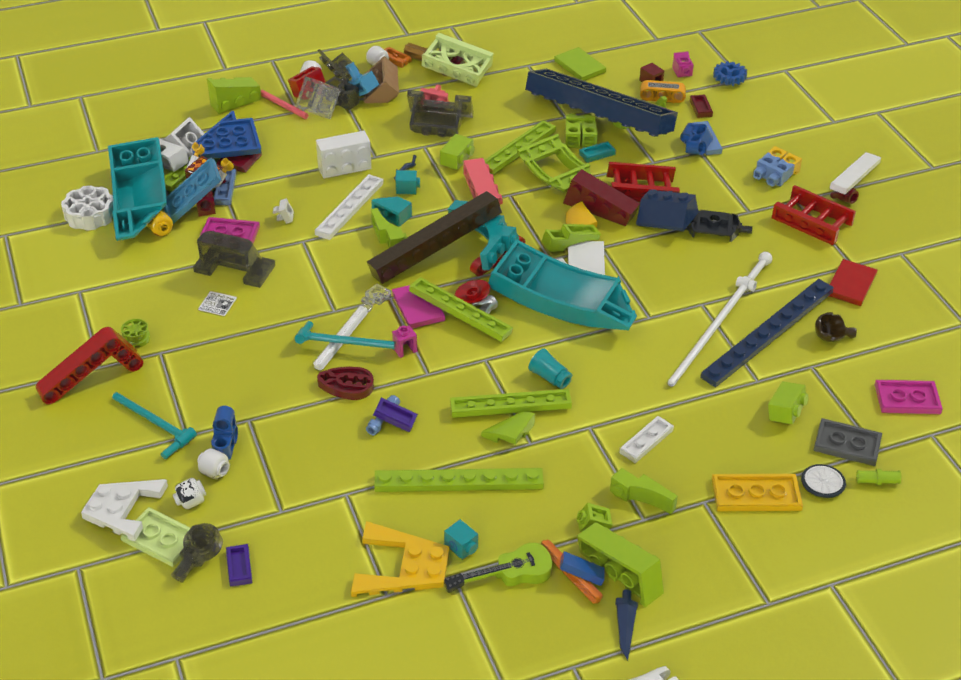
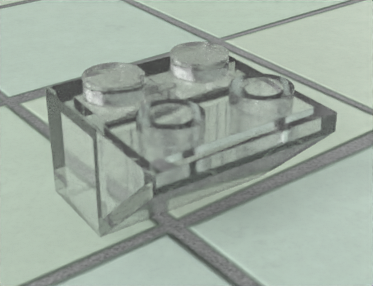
[295,76,341,119]

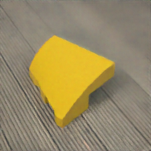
[566,202,597,227]

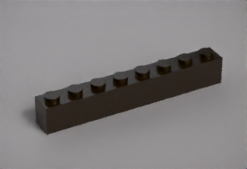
[367,191,502,284]

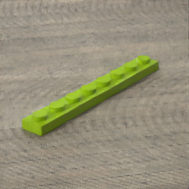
[374,468,544,492]

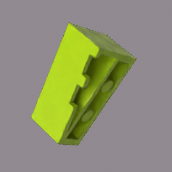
[207,77,261,114]

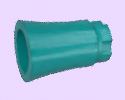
[528,348,573,389]

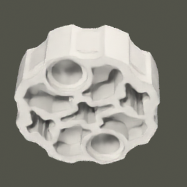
[61,185,113,231]

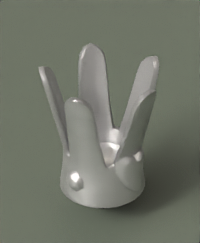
[472,295,498,314]

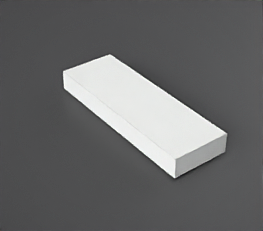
[619,416,674,463]

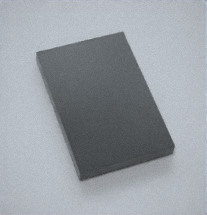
[814,418,882,466]

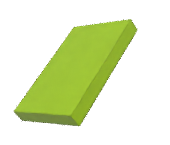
[554,47,606,81]

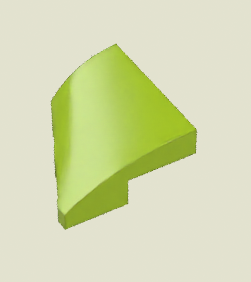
[481,412,535,445]

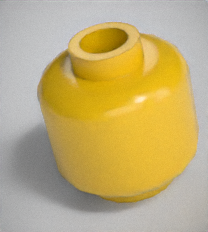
[147,211,173,236]

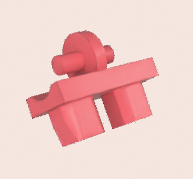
[420,84,450,111]

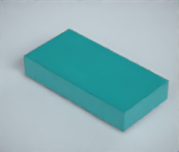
[579,141,616,163]

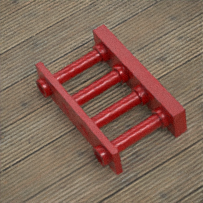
[606,162,680,202]
[772,185,856,245]

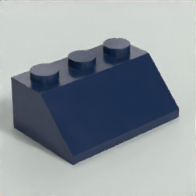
[636,189,699,231]

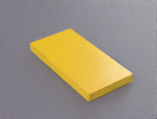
[712,474,803,511]

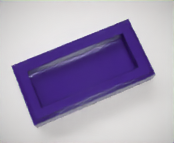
[373,397,418,432]
[226,544,253,587]

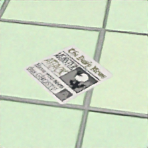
[198,291,237,316]

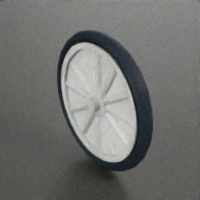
[801,464,846,498]

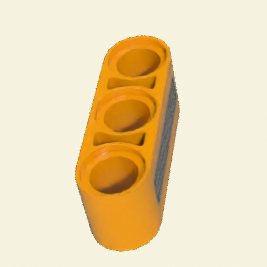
[640,80,686,103]

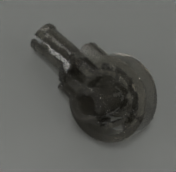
[171,523,223,583]

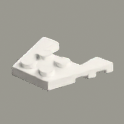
[81,479,168,541]

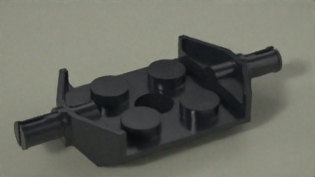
[687,209,753,242]

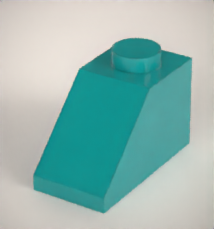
[371,196,412,227]

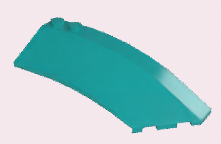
[108,137,167,241]
[488,239,637,330]

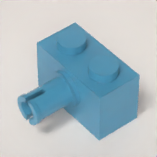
[341,62,380,101]

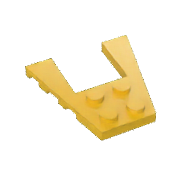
[351,521,449,597]

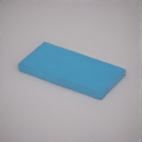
[164,158,222,224]

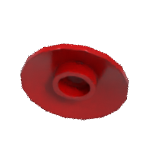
[454,279,491,304]

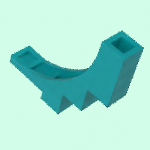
[448,200,519,270]

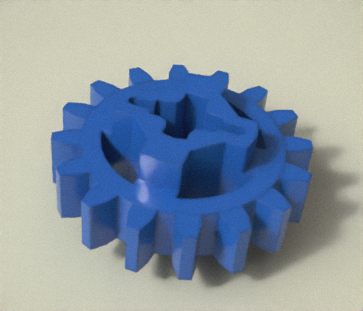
[713,61,747,86]

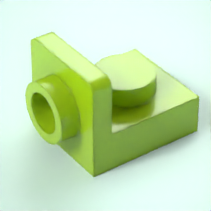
[576,503,613,532]

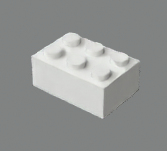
[316,130,372,178]

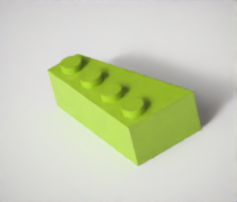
[577,522,664,608]

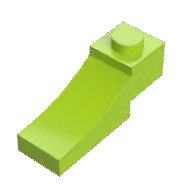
[371,208,407,248]
[541,224,601,252]
[610,468,678,515]

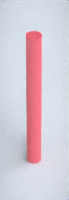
[261,90,309,119]

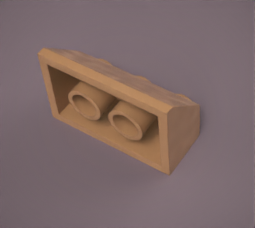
[364,56,399,103]

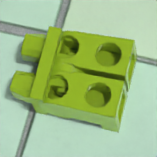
[565,113,598,148]

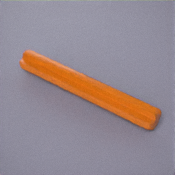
[541,539,603,604]

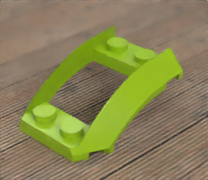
[517,133,591,193]

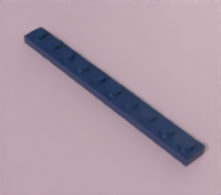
[700,279,834,388]

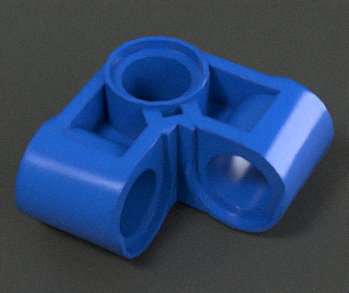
[680,123,713,155]
[211,406,238,461]

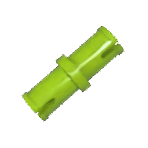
[856,469,901,485]

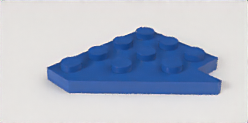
[192,111,261,159]

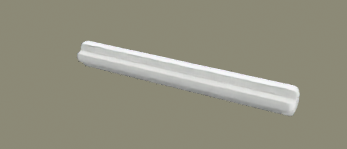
[313,306,368,370]

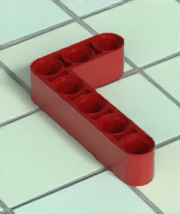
[35,327,144,404]

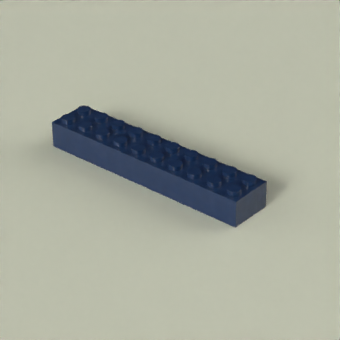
[525,68,678,137]

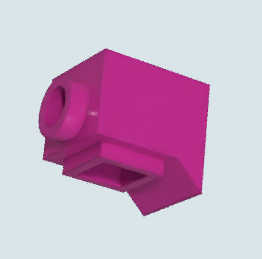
[672,51,694,77]
[392,325,417,358]

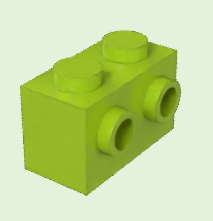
[440,134,475,170]
[768,381,808,424]

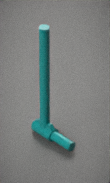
[294,321,396,349]
[112,392,197,459]

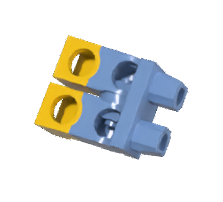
[753,146,802,187]

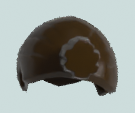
[815,312,857,342]

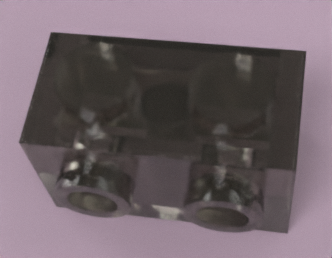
[324,76,360,110]

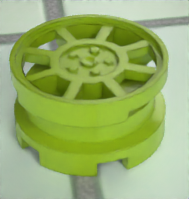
[121,319,150,347]

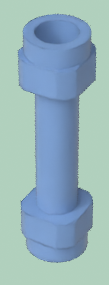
[366,395,400,436]

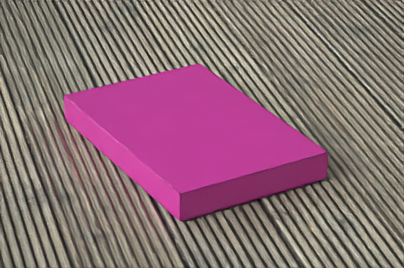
[199,217,260,249]
[392,285,445,329]
[874,380,943,414]

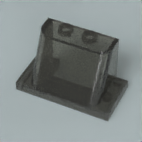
[407,90,474,137]
[193,231,275,288]

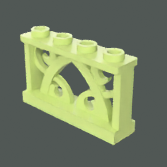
[422,32,494,86]

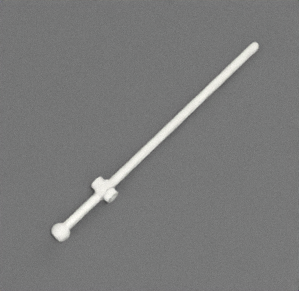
[668,252,773,387]

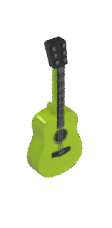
[444,543,552,593]

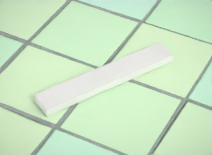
[830,152,881,194]
[315,174,383,240]

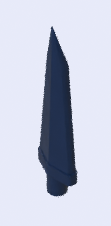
[615,589,638,661]

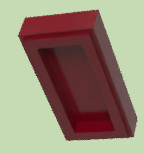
[690,94,713,118]

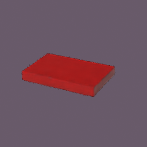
[829,259,878,306]

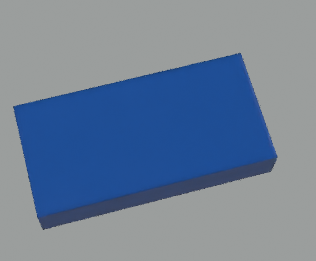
[560,551,605,586]

